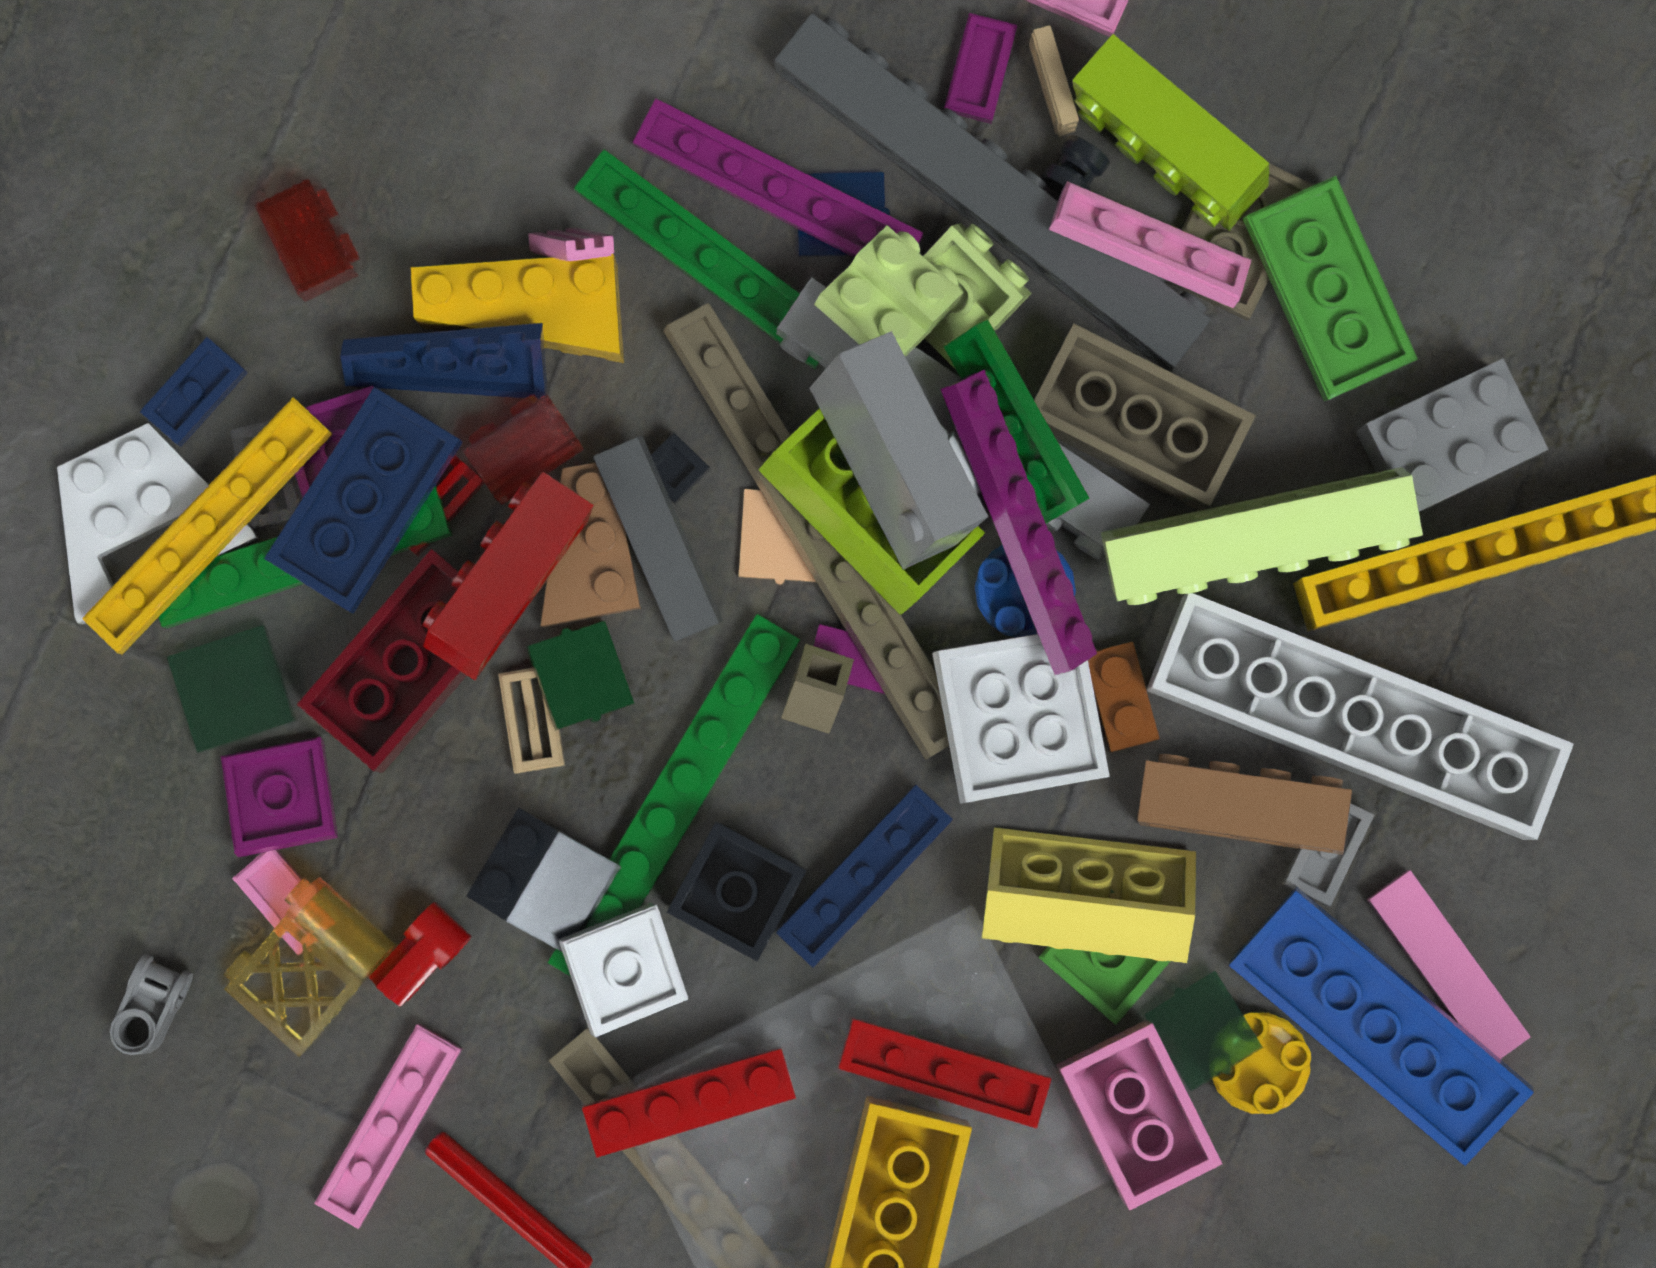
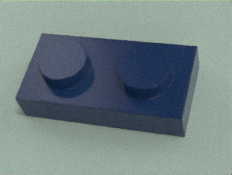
[140,337,248,447]

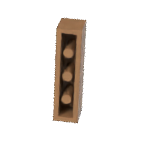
[1137,754,1352,855]

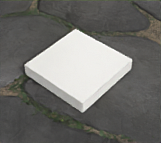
[558,903,688,1037]

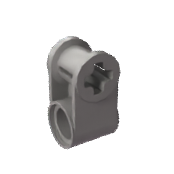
[110,953,193,1055]

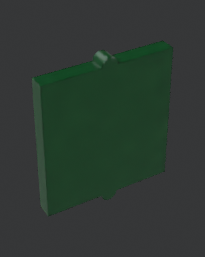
[526,621,634,731]

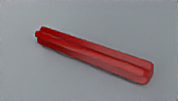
[425,1132,593,1268]

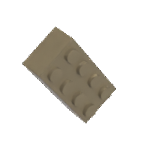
[1034,323,1256,511]

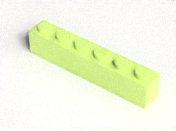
[1101,467,1423,605]

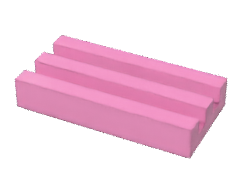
[528,228,614,261]

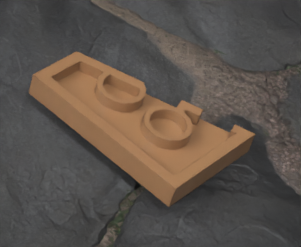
[541,462,641,628]

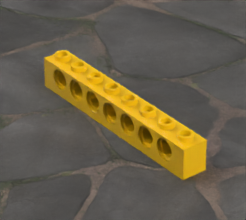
[1293,475,1656,632]

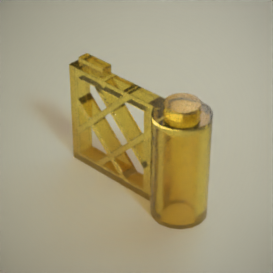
[223,877,396,1057]

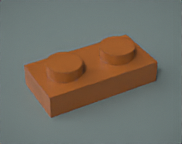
[1088,642,1160,753]

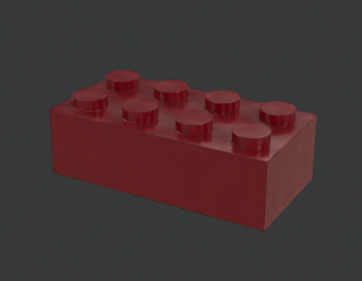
[296,549,467,773]

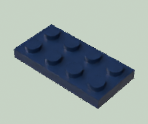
[264,387,463,614]

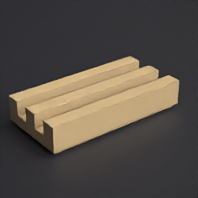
[1029,25,1079,137]
[498,668,565,774]

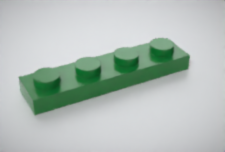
[944,320,1090,524]

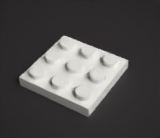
[932,634,1110,804]

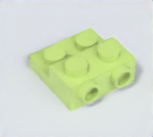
[923,223,1032,368]
[814,225,963,357]

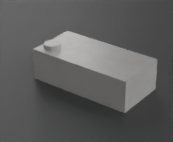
[810,331,988,569]

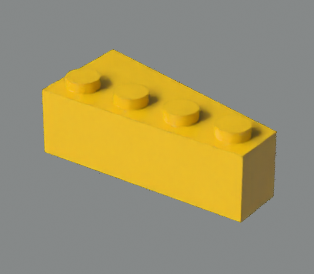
[411,254,624,363]

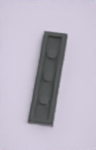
[593,435,723,642]

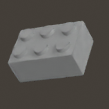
[1356,358,1549,512]

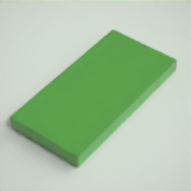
[1242,176,1418,401]

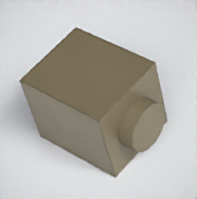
[781,644,854,734]

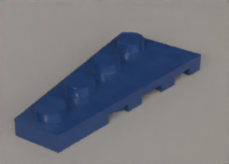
[340,323,547,400]

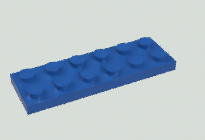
[1229,886,1534,1166]

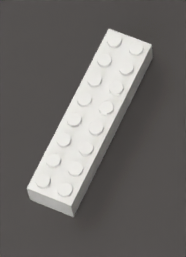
[1146,593,1574,840]

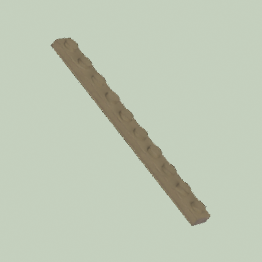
[663,303,949,760]

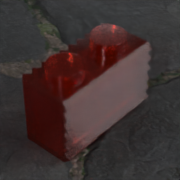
[254,179,361,302]
[463,394,584,505]

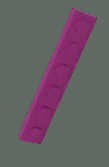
[632,98,923,258]
[940,370,1097,675]

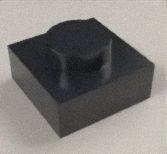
[651,432,710,505]

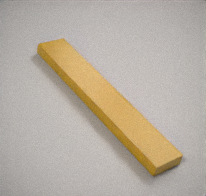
[82,397,333,655]

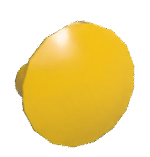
[1209,1013,1311,1114]

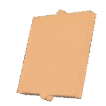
[738,489,816,585]

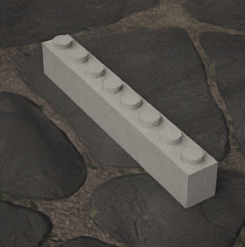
[776,277,1150,560]

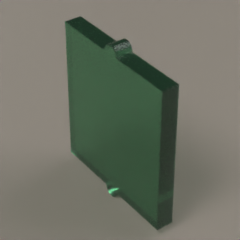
[1144,971,1264,1092]

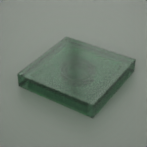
[167,625,297,753]

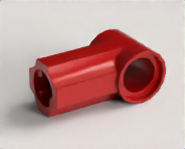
[368,902,472,1007]

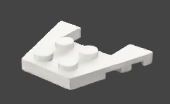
[57,423,259,625]

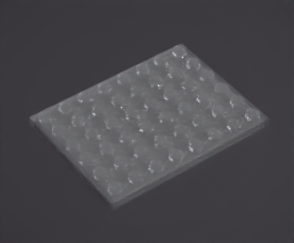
[607,904,1112,1268]

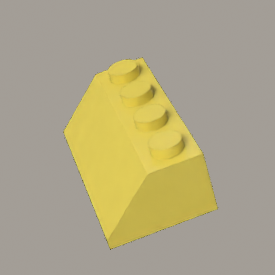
[982,827,1196,963]

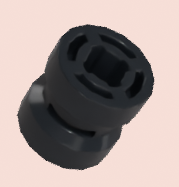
[1041,135,1110,196]

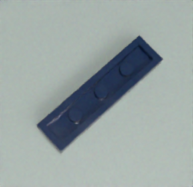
[776,785,953,968]

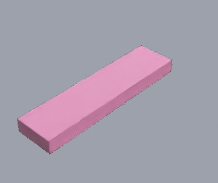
[1049,181,1251,308]
[1366,870,1531,1059]
[314,1024,463,1229]

